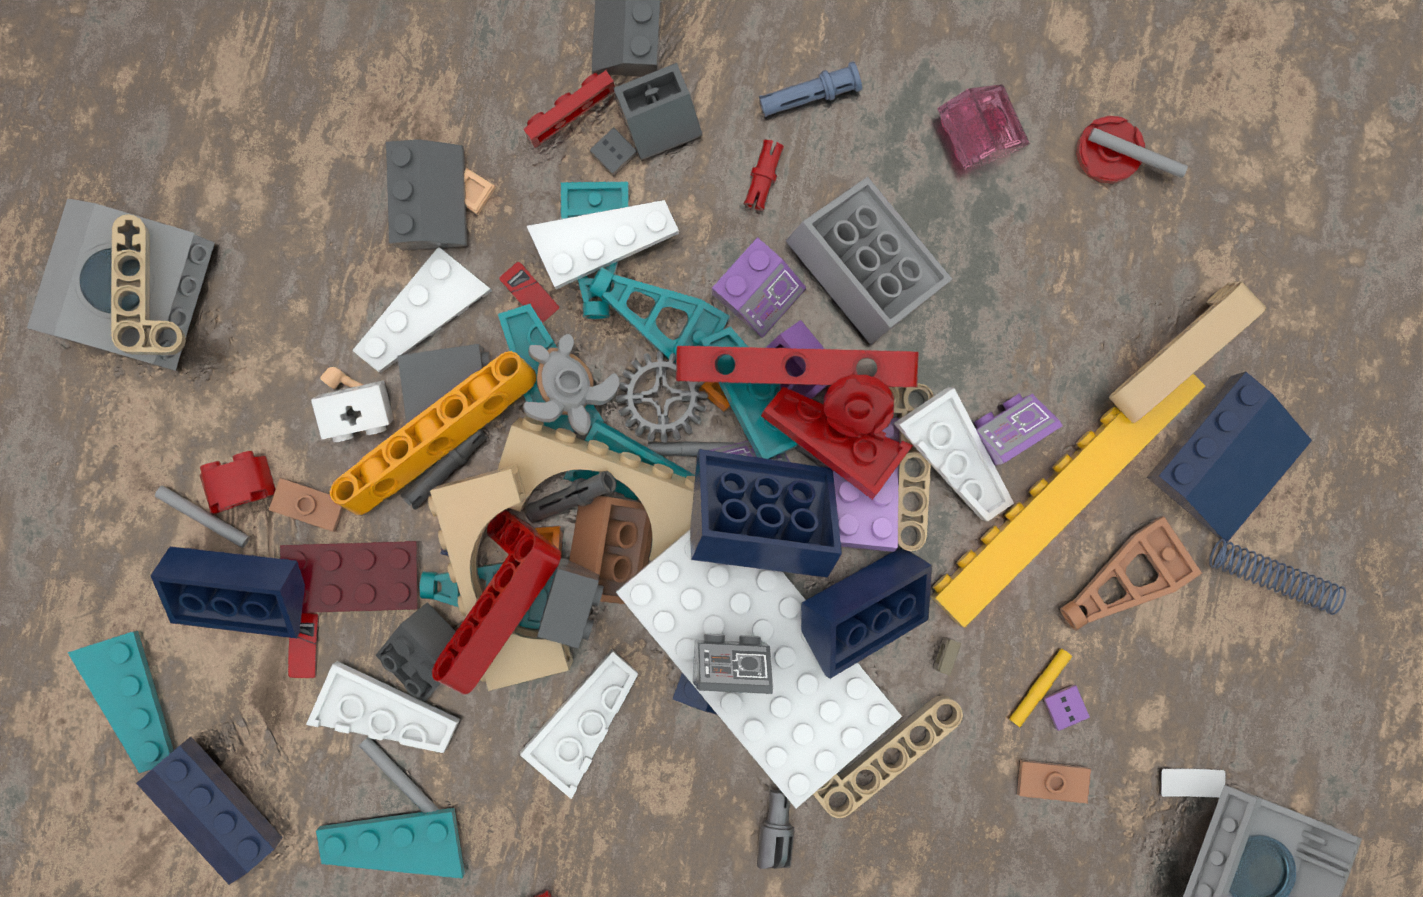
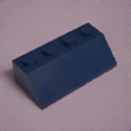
[150,547,305,639]
[801,548,932,679]
[136,737,283,885]

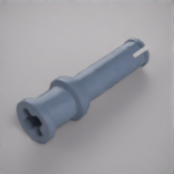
[759,61,862,117]

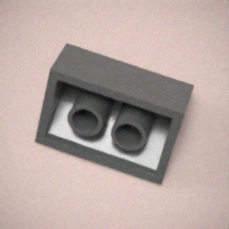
[592,0,662,76]
[386,139,467,251]

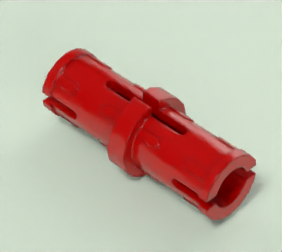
[743,140,784,211]

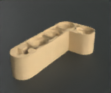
[111,214,186,355]

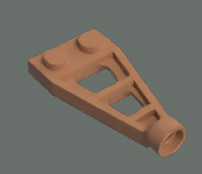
[1060,516,1202,631]

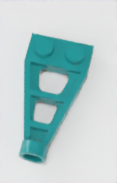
[561,182,629,319]
[588,267,730,364]
[420,562,556,629]

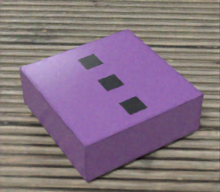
[1043,685,1090,731]

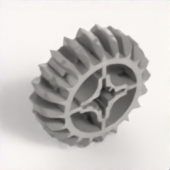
[616,351,708,443]

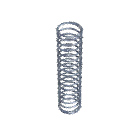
[1209,539,1346,615]

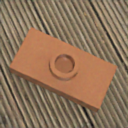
[269,478,344,532]
[1017,760,1091,804]

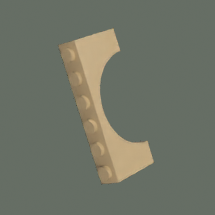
[498,416,695,561]
[428,465,573,691]

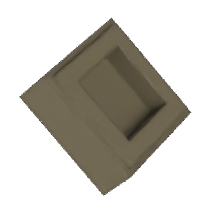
[933,637,962,676]

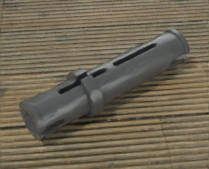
[401,429,488,510]
[525,471,616,524]

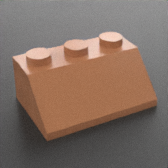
[569,496,652,604]

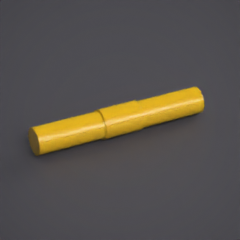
[1009,648,1073,727]

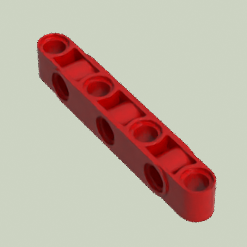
[676,346,919,388]

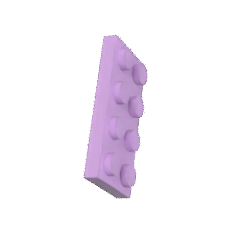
[833,418,899,552]

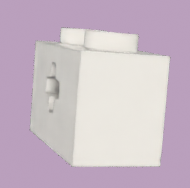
[311,380,394,442]

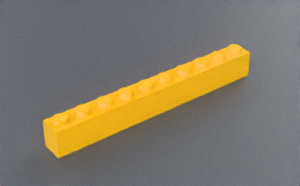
[930,374,1205,628]

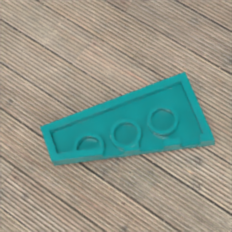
[67,631,174,773]

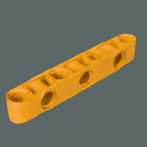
[330,351,536,515]

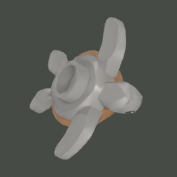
[523,334,620,435]

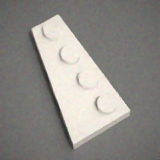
[527,200,679,289]
[352,247,492,373]
[893,387,1014,522]
[520,650,638,799]
[306,661,460,753]

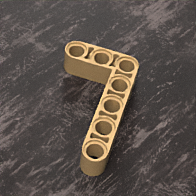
[1109,281,1266,423]
[889,383,934,551]
[813,695,963,818]

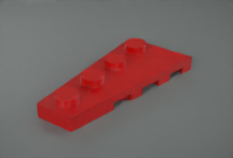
[761,386,913,500]

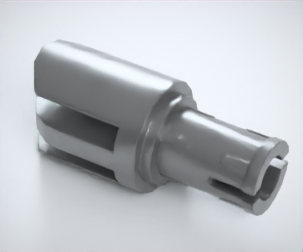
[757,790,794,869]

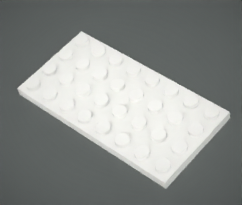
[616,530,902,808]

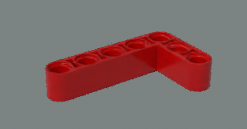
[432,510,561,695]

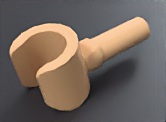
[320,367,364,390]

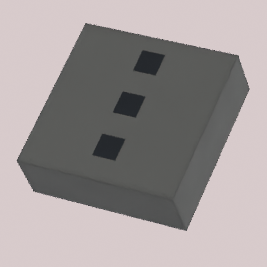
[590,127,637,176]

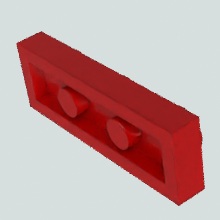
[523,70,615,148]

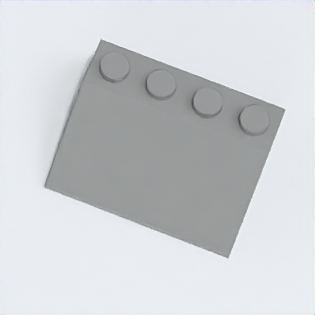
[786,177,952,345]

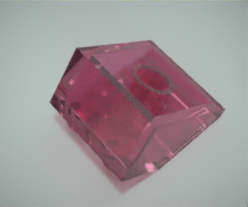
[937,84,1030,169]

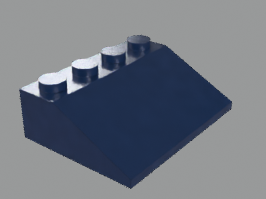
[1147,372,1312,543]
[690,449,842,578]

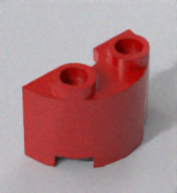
[199,451,276,515]

